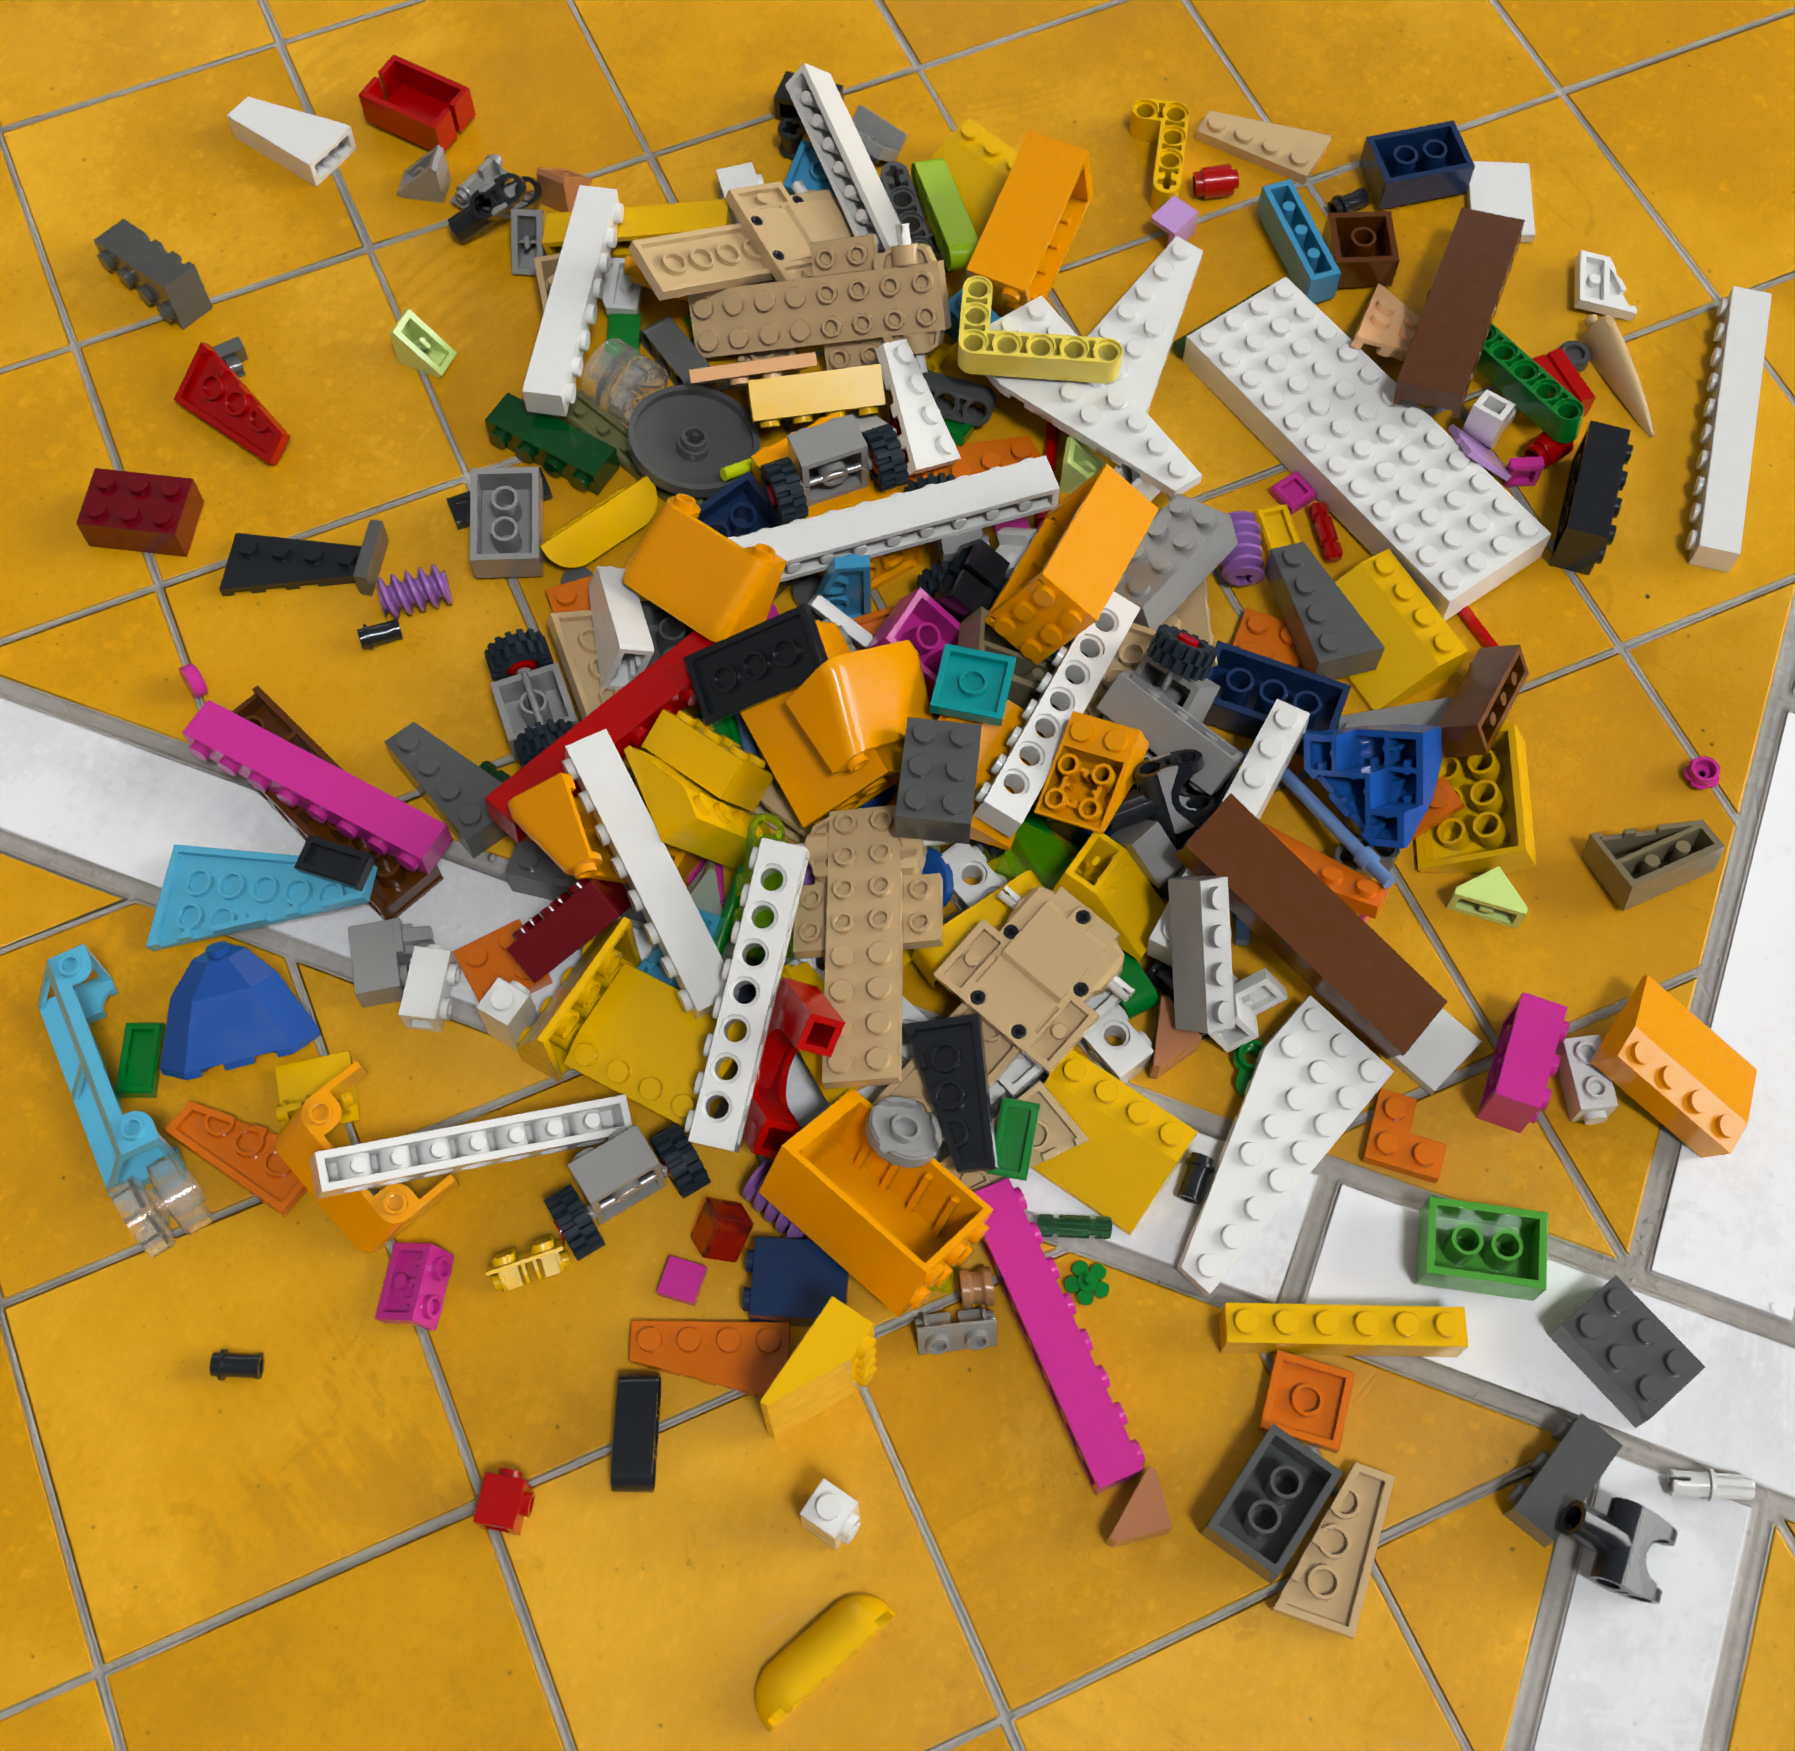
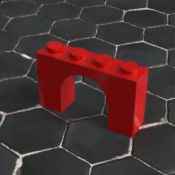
[727,977,846,1158]

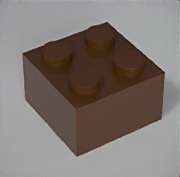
[1322,211,1400,288]

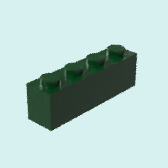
[485,392,620,496]

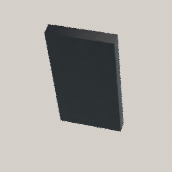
[683,604,828,725]

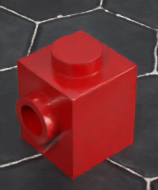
[473,1468,535,1535]

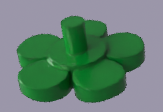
[1064,1261,1110,1306]

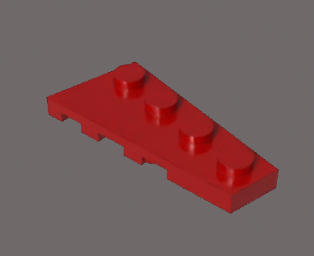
[173,342,291,465]

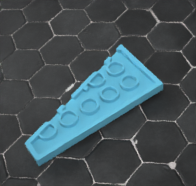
[146,844,378,951]

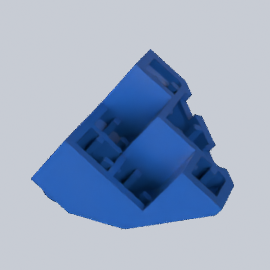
[1303,724,1442,848]
[160,941,321,1080]

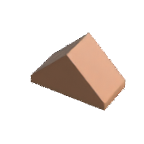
[536,167,592,212]
[1149,996,1202,1079]
[1106,1466,1173,1548]

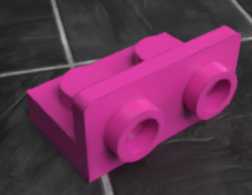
[375,1243,454,1331]

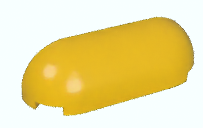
[540,476,658,568]
[755,1594,897,1732]

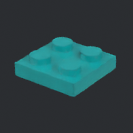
[930,643,1016,726]

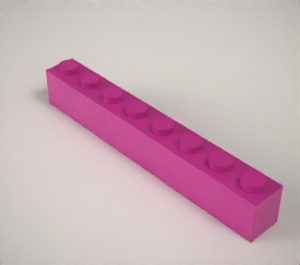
[182,700,453,875]
[974,1178,1145,1496]

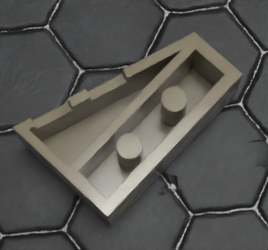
[958,606,1068,709]
[1581,820,1725,911]

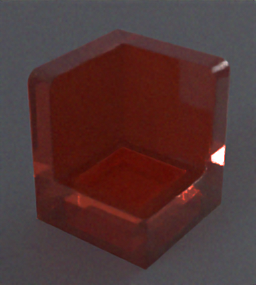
[691,1197,754,1263]

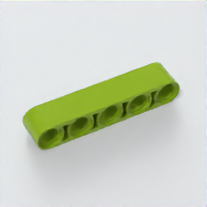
[911,158,979,271]

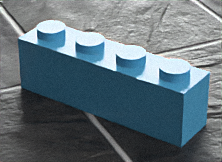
[1257,179,1341,304]

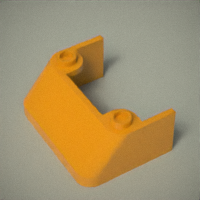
[276,1060,459,1253]

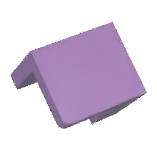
[1151,196,1198,246]

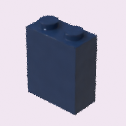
[743,1237,849,1327]

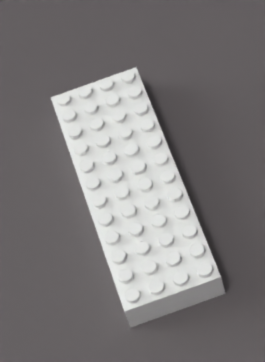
[1183,277,1551,621]

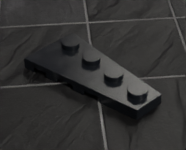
[219,533,362,597]

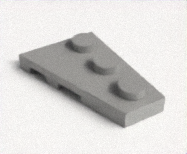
[1338,697,1452,764]

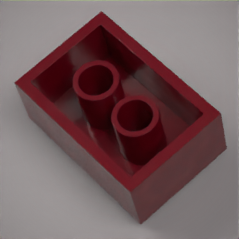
[76,468,204,557]
[506,878,631,984]

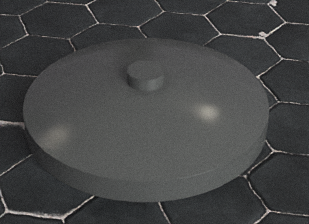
[627,385,760,498]

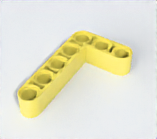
[957,275,1123,383]

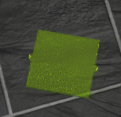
[995,822,1078,890]

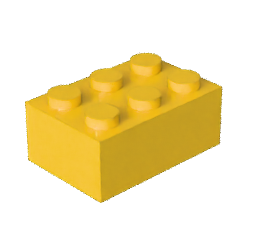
[641,709,775,812]

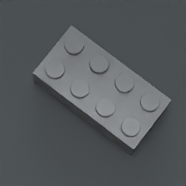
[1114,493,1238,630]

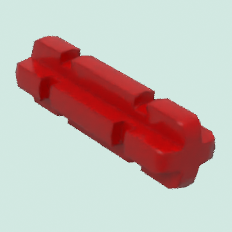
[1309,501,1343,563]

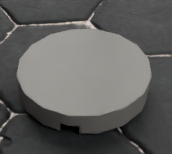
[865,1096,942,1168]

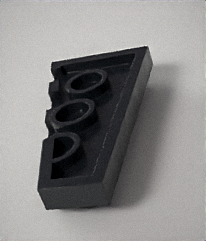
[903,1013,998,1174]

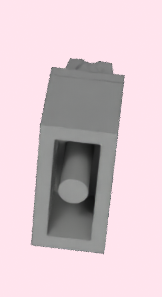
[348,918,435,1008]

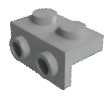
[852,105,907,164]

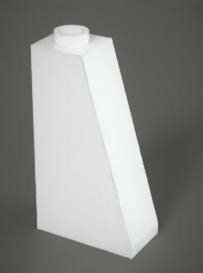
[227,97,357,187]
[588,566,654,690]

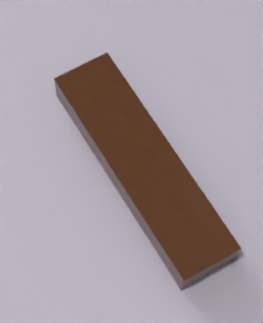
[1393,207,1525,419]
[231,685,444,920]
[1174,794,1448,1059]

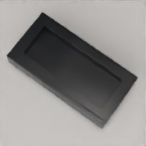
[294,835,377,891]

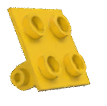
[275,1050,360,1128]
[485,1234,572,1292]

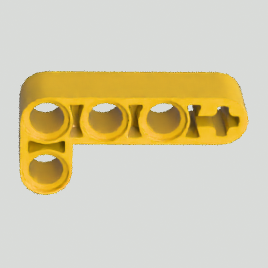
[1129,98,1190,212]
[912,870,1045,989]

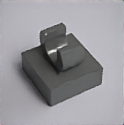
[212,336,248,378]

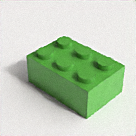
[1416,1196,1548,1301]

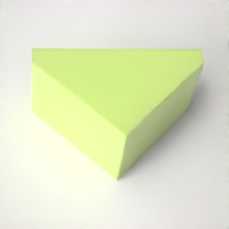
[390,308,457,378]
[1059,436,1110,494]
[1446,866,1528,929]

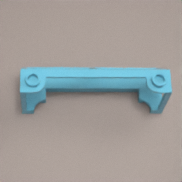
[37,944,187,1200]

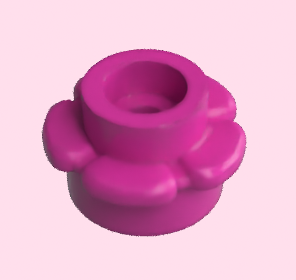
[1684,756,1720,790]

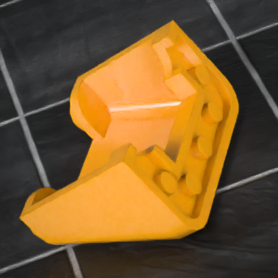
[622,494,787,643]
[785,640,934,774]
[507,773,646,884]

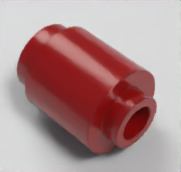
[1192,164,1239,200]
[1523,431,1574,469]

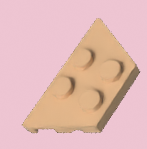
[1351,283,1420,361]
[689,352,817,387]

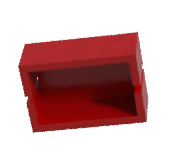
[358,54,476,152]

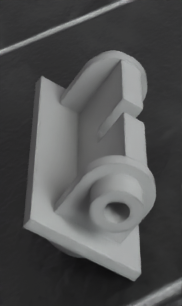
[450,153,510,209]
[915,1307,997,1355]

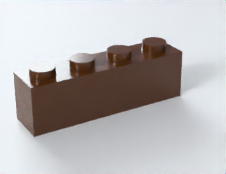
[1437,644,1529,757]

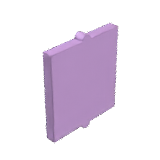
[1448,424,1512,481]

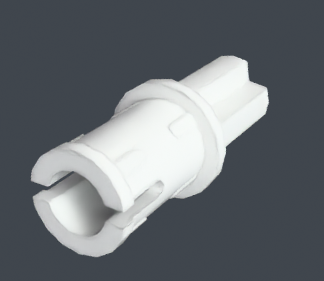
[1667,1468,1755,1502]

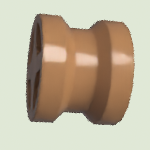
[958,1266,995,1309]

